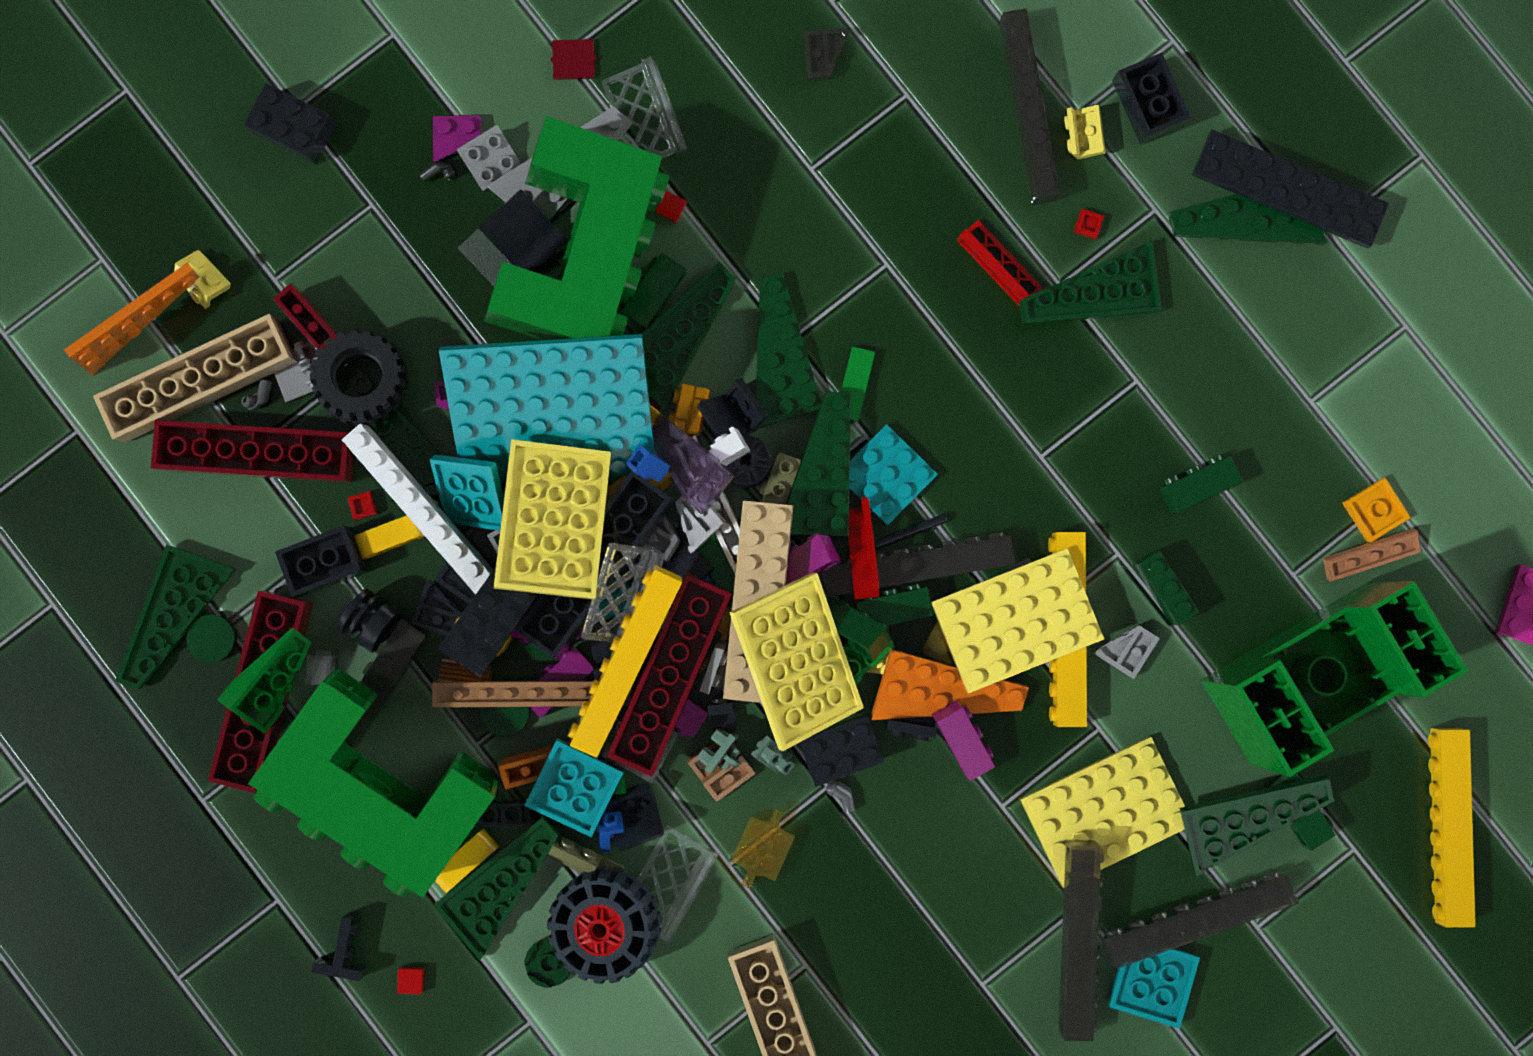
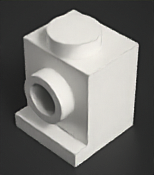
[709,427,750,466]

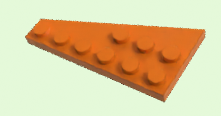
[64,262,199,376]
[870,649,1029,720]

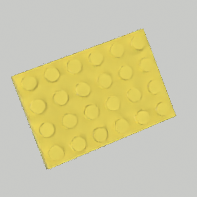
[494,439,611,600]
[931,548,1104,693]
[729,572,864,751]
[1019,736,1185,888]

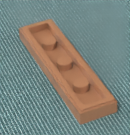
[1323,528,1421,582]

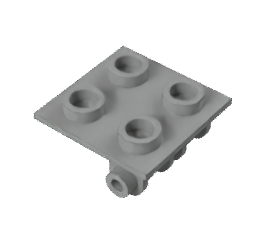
[456,125,521,191]
[274,342,318,403]

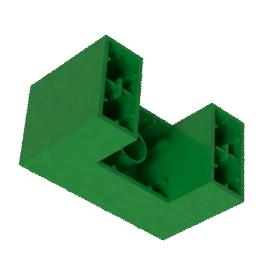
[484,116,669,340]
[1200,581,1469,777]
[248,667,499,898]

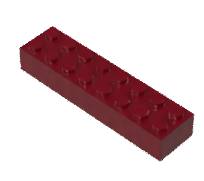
[151,420,354,483]
[607,574,733,777]
[208,590,314,793]

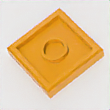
[1342,477,1411,543]

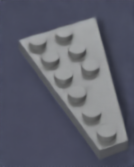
[487,106,632,222]

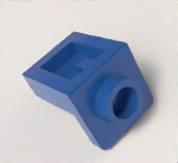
[597,812,624,853]

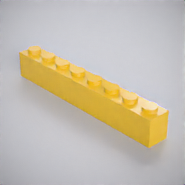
[1048,532,1087,727]
[568,565,682,758]
[1428,728,1475,927]

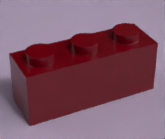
[272,283,338,349]

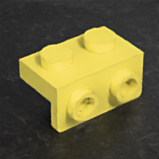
[1064,105,1106,160]
[174,250,231,309]

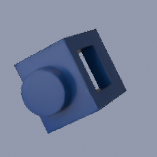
[626,444,671,482]

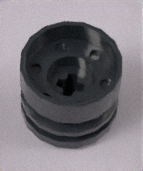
[721,435,771,488]
[337,588,402,653]

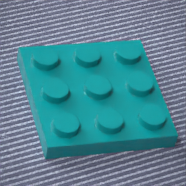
[849,424,938,525]
[430,455,504,531]
[524,738,624,837]
[1107,934,1200,1029]

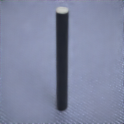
[874,514,947,550]

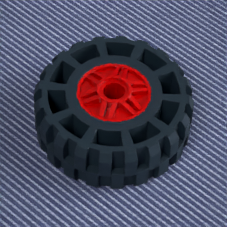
[547,866,662,984]

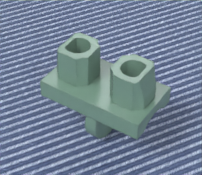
[697,728,741,773]
[751,735,795,775]

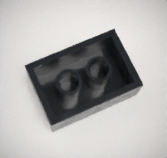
[1112,53,1191,144]
[244,83,337,165]
[275,525,368,597]
[799,714,884,787]

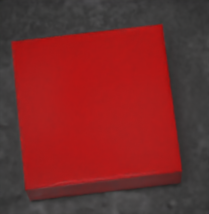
[655,191,687,224]
[1073,208,1105,240]
[347,491,379,521]
[397,967,424,994]

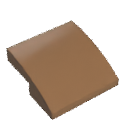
[687,740,756,802]

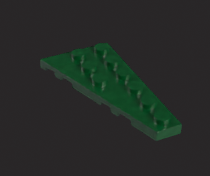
[115,545,237,689]

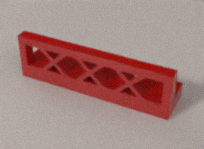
[957,220,1043,307]
[848,498,879,599]

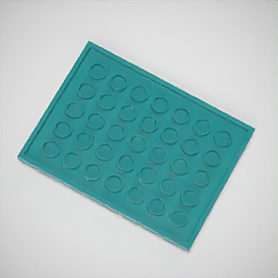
[439,334,655,483]

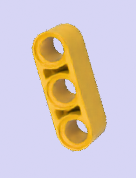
[354,515,425,560]
[435,828,499,893]

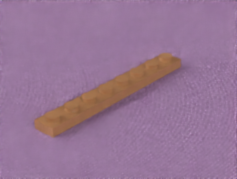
[432,680,631,707]

